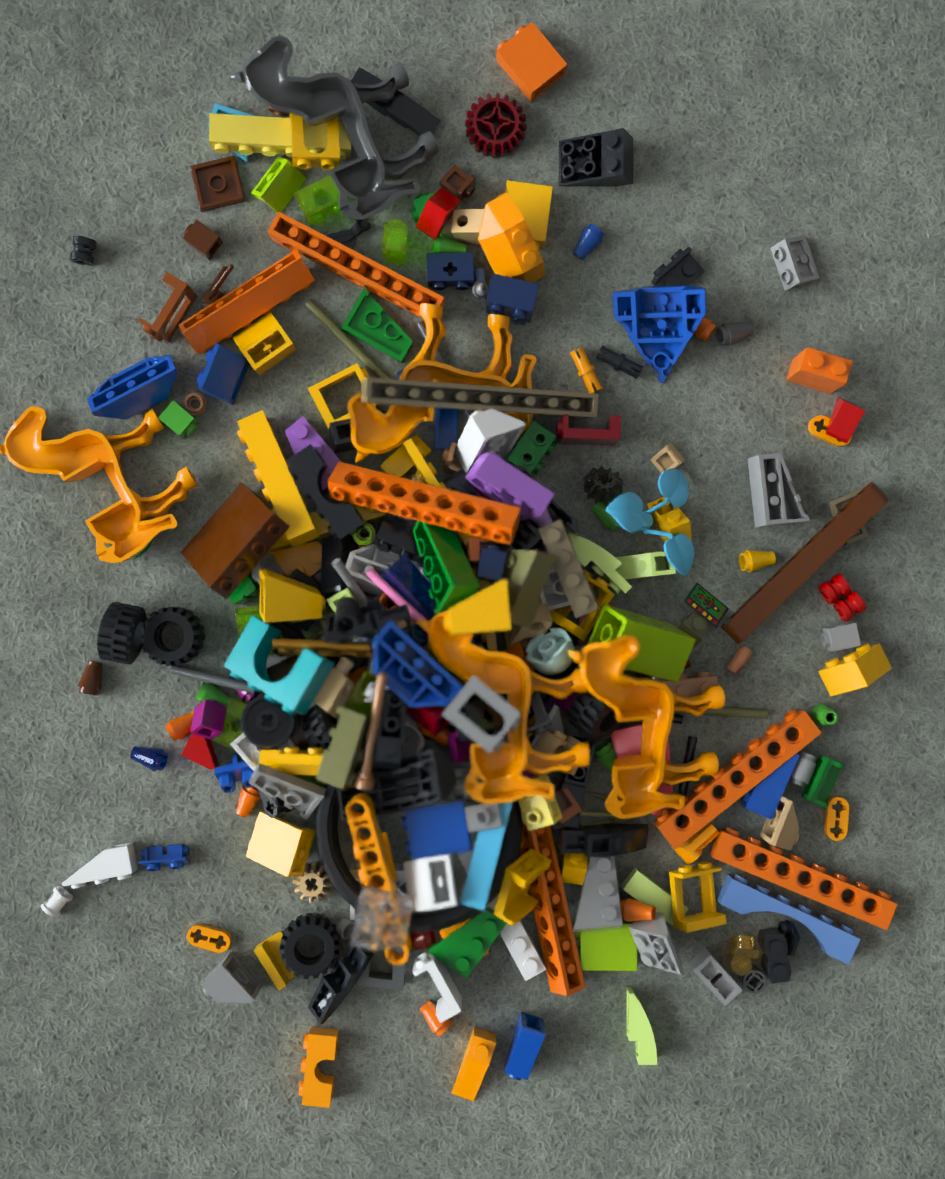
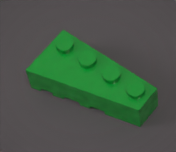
[413,520,479,615]

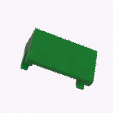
[801,754,845,808]

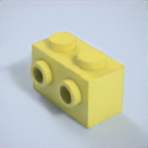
[517,774,563,831]

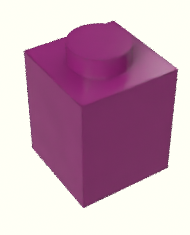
[190,699,227,740]

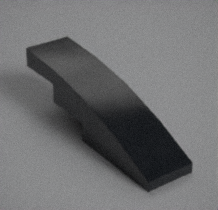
[351,67,441,136]
[308,936,374,1025]

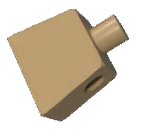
[441,209,485,245]
[313,657,355,718]

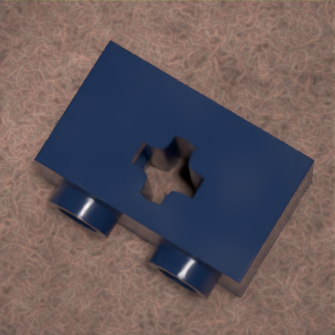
[427,253,474,291]

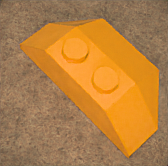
[478,192,546,283]

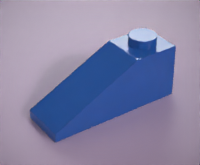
[740,754,800,820]

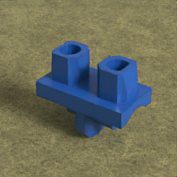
[214,753,254,793]

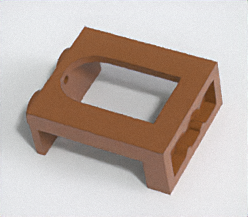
[138,272,197,343]

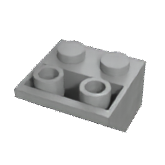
[629,912,684,975]

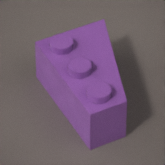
[285,416,341,501]
[465,452,554,521]

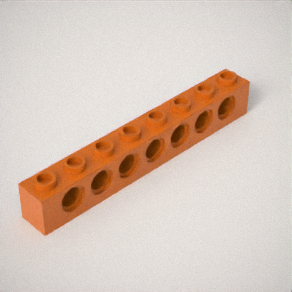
[267,211,445,319]
[327,461,520,545]
[653,709,822,849]
[520,822,586,996]
[709,827,898,930]

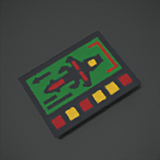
[684,583,729,628]

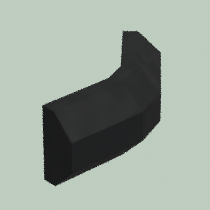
[337,749,457,822]

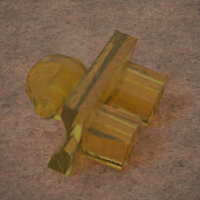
[725,935,759,975]

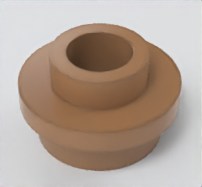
[184,392,208,416]

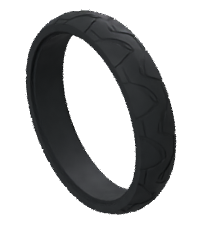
[316,724,523,932]

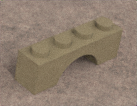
[538,519,600,618]

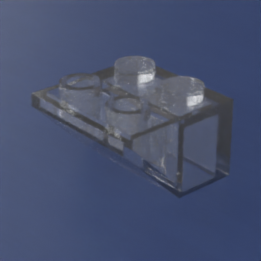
[351,886,414,951]

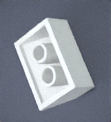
[454,409,525,474]

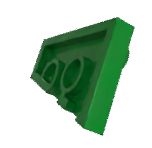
[341,288,413,363]

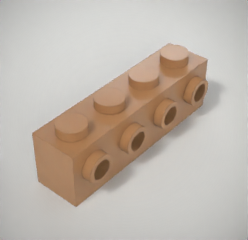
[634,671,718,697]

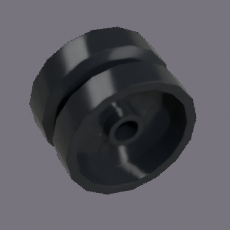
[241,695,295,749]

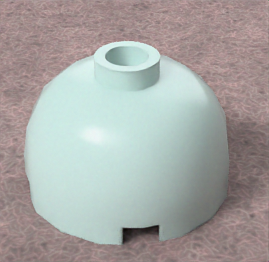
[526,628,575,675]

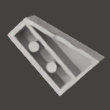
[748,453,810,528]
[572,856,623,933]

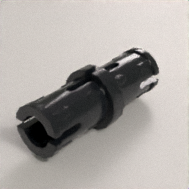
[596,345,643,380]

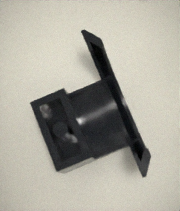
[511,464,579,550]

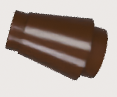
[78,661,102,696]

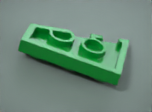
[428,907,507,979]

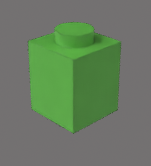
[158,400,199,439]

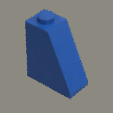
[504,1012,545,1080]

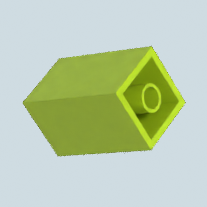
[587,604,696,683]

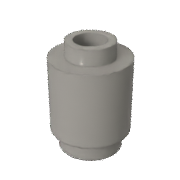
[789,751,817,787]

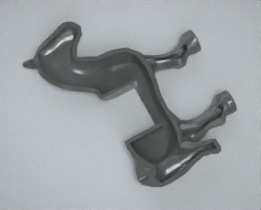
[230,36,438,220]

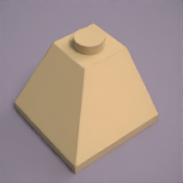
[760,796,799,851]

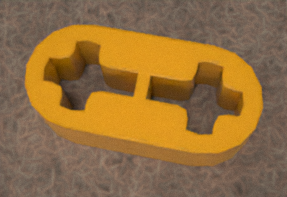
[808,415,852,447]
[824,796,849,841]
[187,923,232,953]

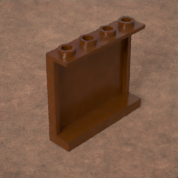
[181,482,290,600]

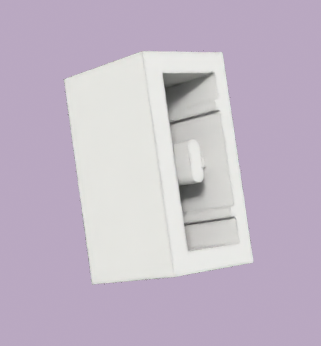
[403,854,459,912]

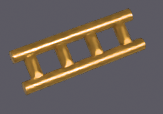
[273,639,373,658]

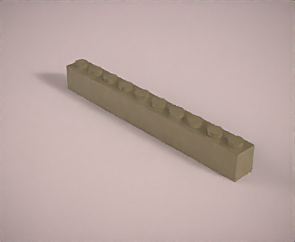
[361,377,599,418]

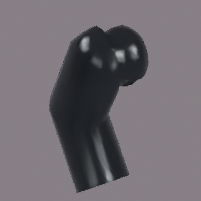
[778,920,800,956]

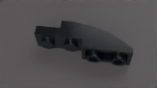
[552,736,597,831]
[559,824,649,857]

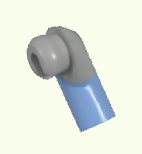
[472,268,489,298]

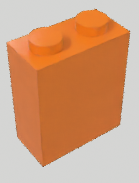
[496,22,567,102]
[786,347,853,394]

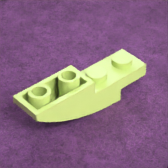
[569,533,632,594]

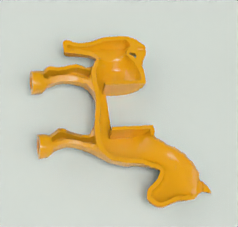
[347,303,537,463]
[0,406,198,563]
[417,611,589,804]
[568,635,725,819]

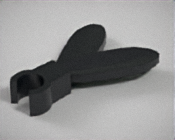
[326,219,371,250]

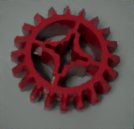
[465,92,527,158]

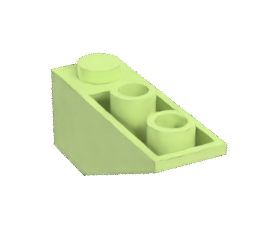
[602,551,676,582]

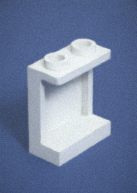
[413,948,462,1023]

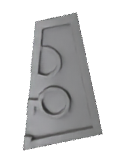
[249,763,326,820]

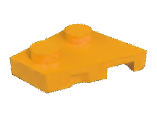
[270,541,322,577]

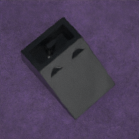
[559,128,633,187]

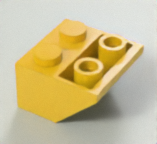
[232,312,297,376]

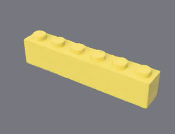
[209,113,351,160]

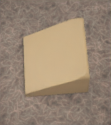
[650,443,685,473]

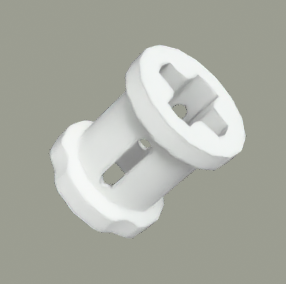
[41,886,73,918]

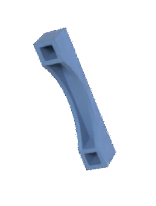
[716,874,861,965]

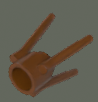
[201,264,234,305]

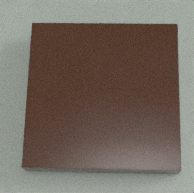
[190,155,246,212]

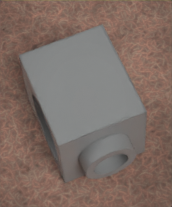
[821,623,861,652]

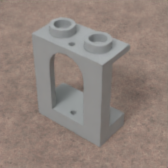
[441,675,521,753]

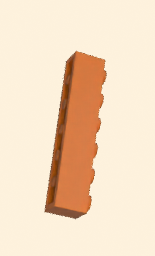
[179,250,315,355]

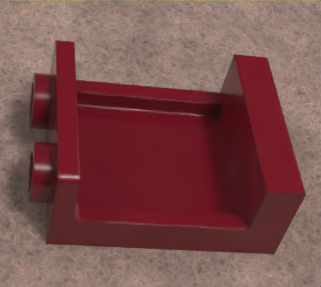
[556,414,621,446]

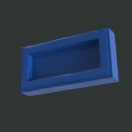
[434,408,459,450]

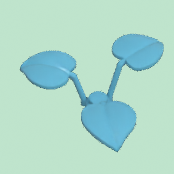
[605,469,695,576]

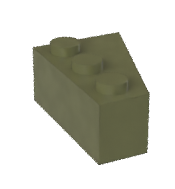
[501,550,559,628]

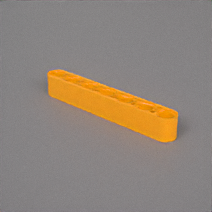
[346,794,412,965]

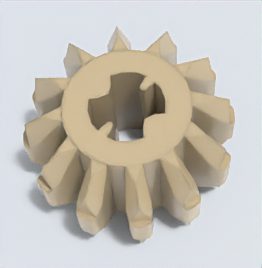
[293,862,333,903]

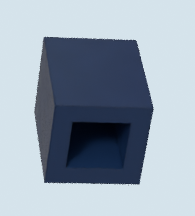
[475,545,507,583]

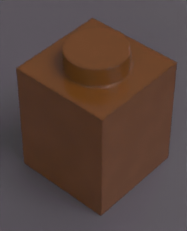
[183,220,223,261]

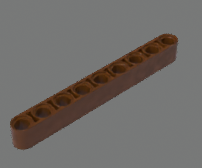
[721,481,890,644]

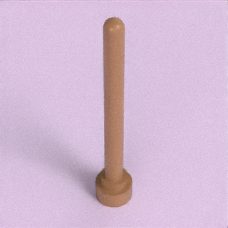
[354,673,387,790]

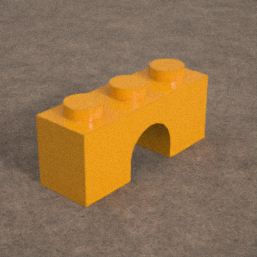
[299,1027,339,1108]

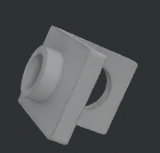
[465,803,502,832]

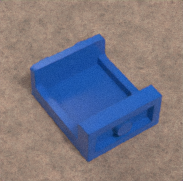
[402,801,473,860]

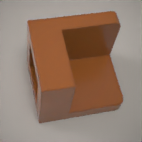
[467,536,497,563]
[554,786,582,825]

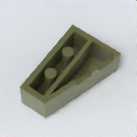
[316,706,370,791]

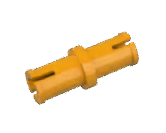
[569,347,603,393]

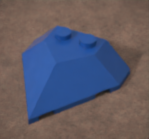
[613,285,707,384]

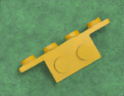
[260,747,324,775]

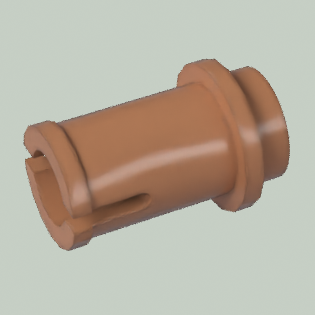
[725,645,753,676]

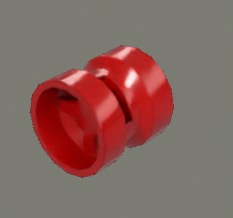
[818,573,851,605]
[833,591,867,622]

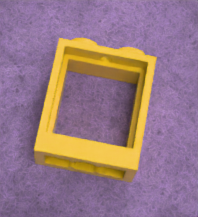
[308,363,380,429]

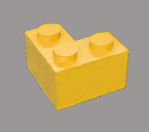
[818,643,892,696]

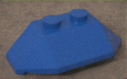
[87,355,178,420]
[373,620,463,707]

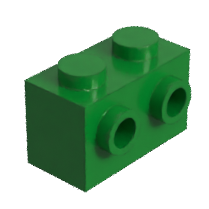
[506,420,557,475]

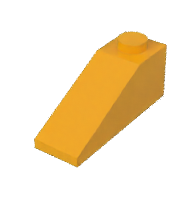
[452,1027,496,1101]

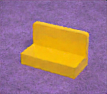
[254,931,295,991]

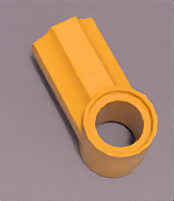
[671,822,720,865]

